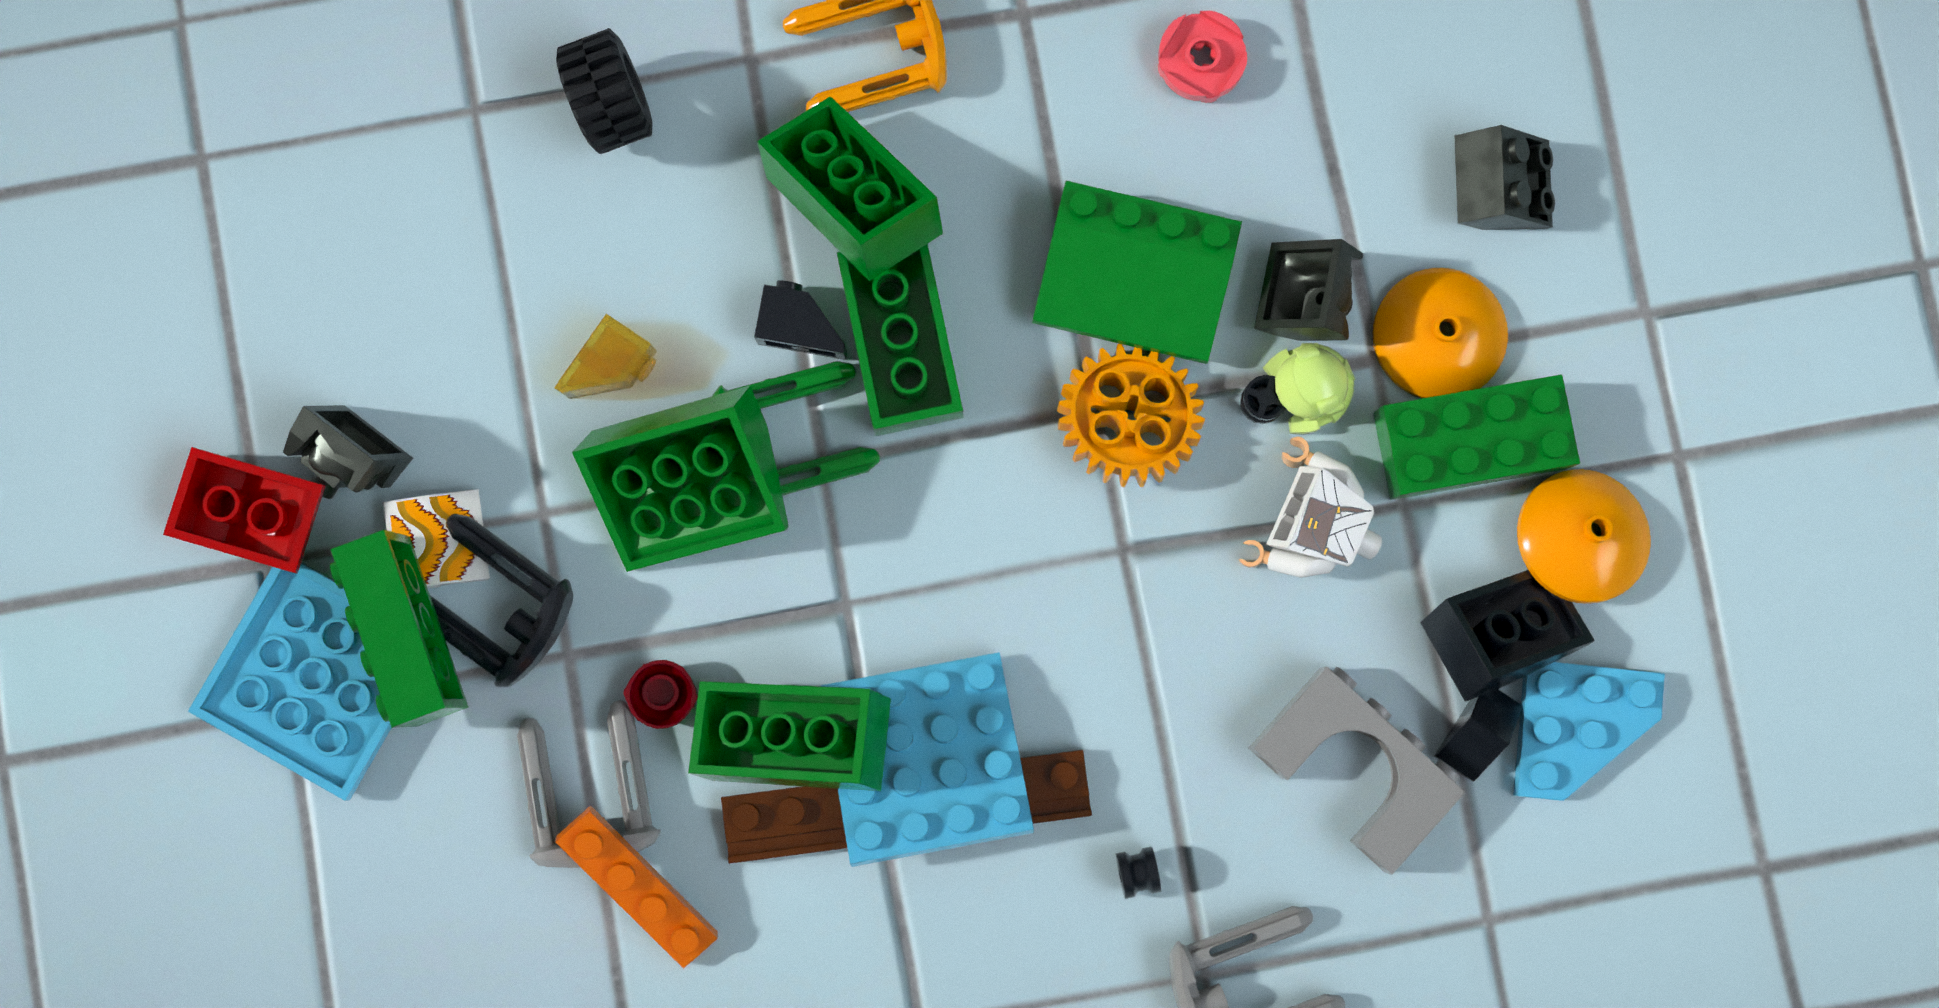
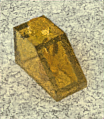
[554,314,657,399]

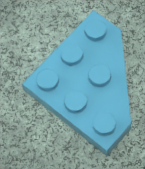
[1513,662,1665,801]

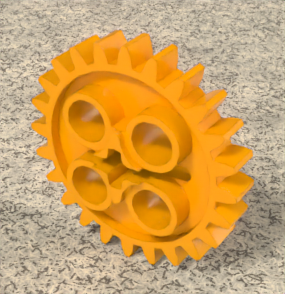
[1057,344,1205,487]

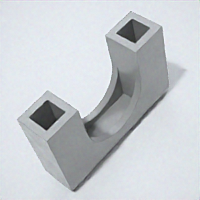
[1248,667,1465,875]

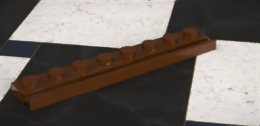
[721,750,1092,864]

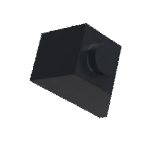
[754,280,847,360]

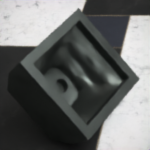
[1254,239,1363,341]
[283,405,413,499]

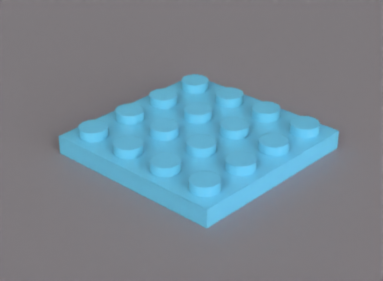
[188,562,391,801]
[821,652,1034,867]

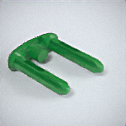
[713,361,880,496]

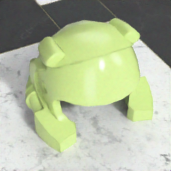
[1263,343,1356,435]

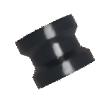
[1240,375,1286,424]
[1116,846,1161,899]

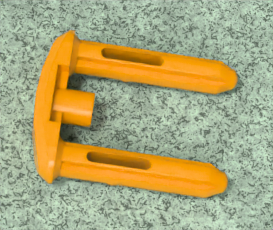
[782,0,947,112]

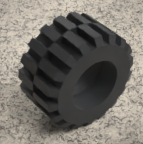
[556,28,653,155]

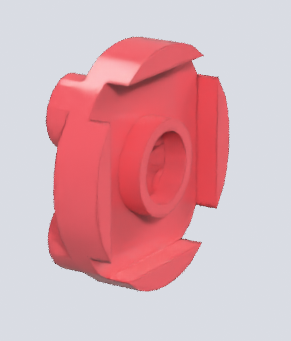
[1158,10,1247,103]

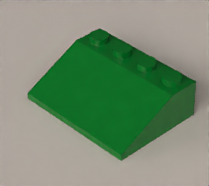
[1032,181,1242,364]
[572,386,789,572]

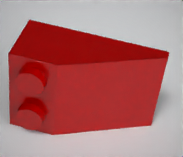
[163,447,325,574]

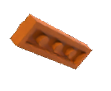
[555,805,718,969]

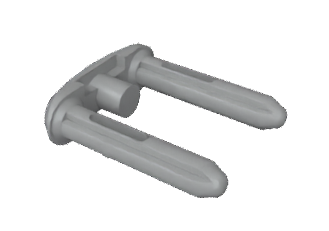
[517,700,661,868]
[1169,906,1345,1008]

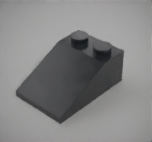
[1420,570,1595,702]

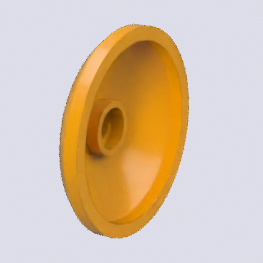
[1372,268,1508,399]
[1517,469,1651,604]

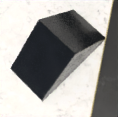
[1434,689,1523,782]

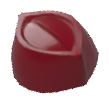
[623,660,698,729]

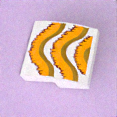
[382,489,490,589]

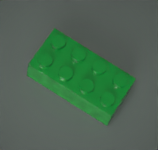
[757,96,943,281]
[836,244,964,436]
[1373,374,1580,500]
[330,530,469,728]
[688,681,891,791]

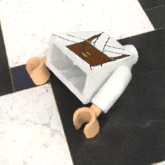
[1239,437,1382,578]

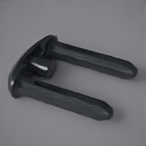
[430,514,573,687]

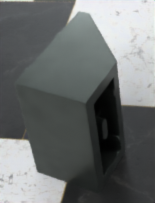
[1454,125,1555,230]

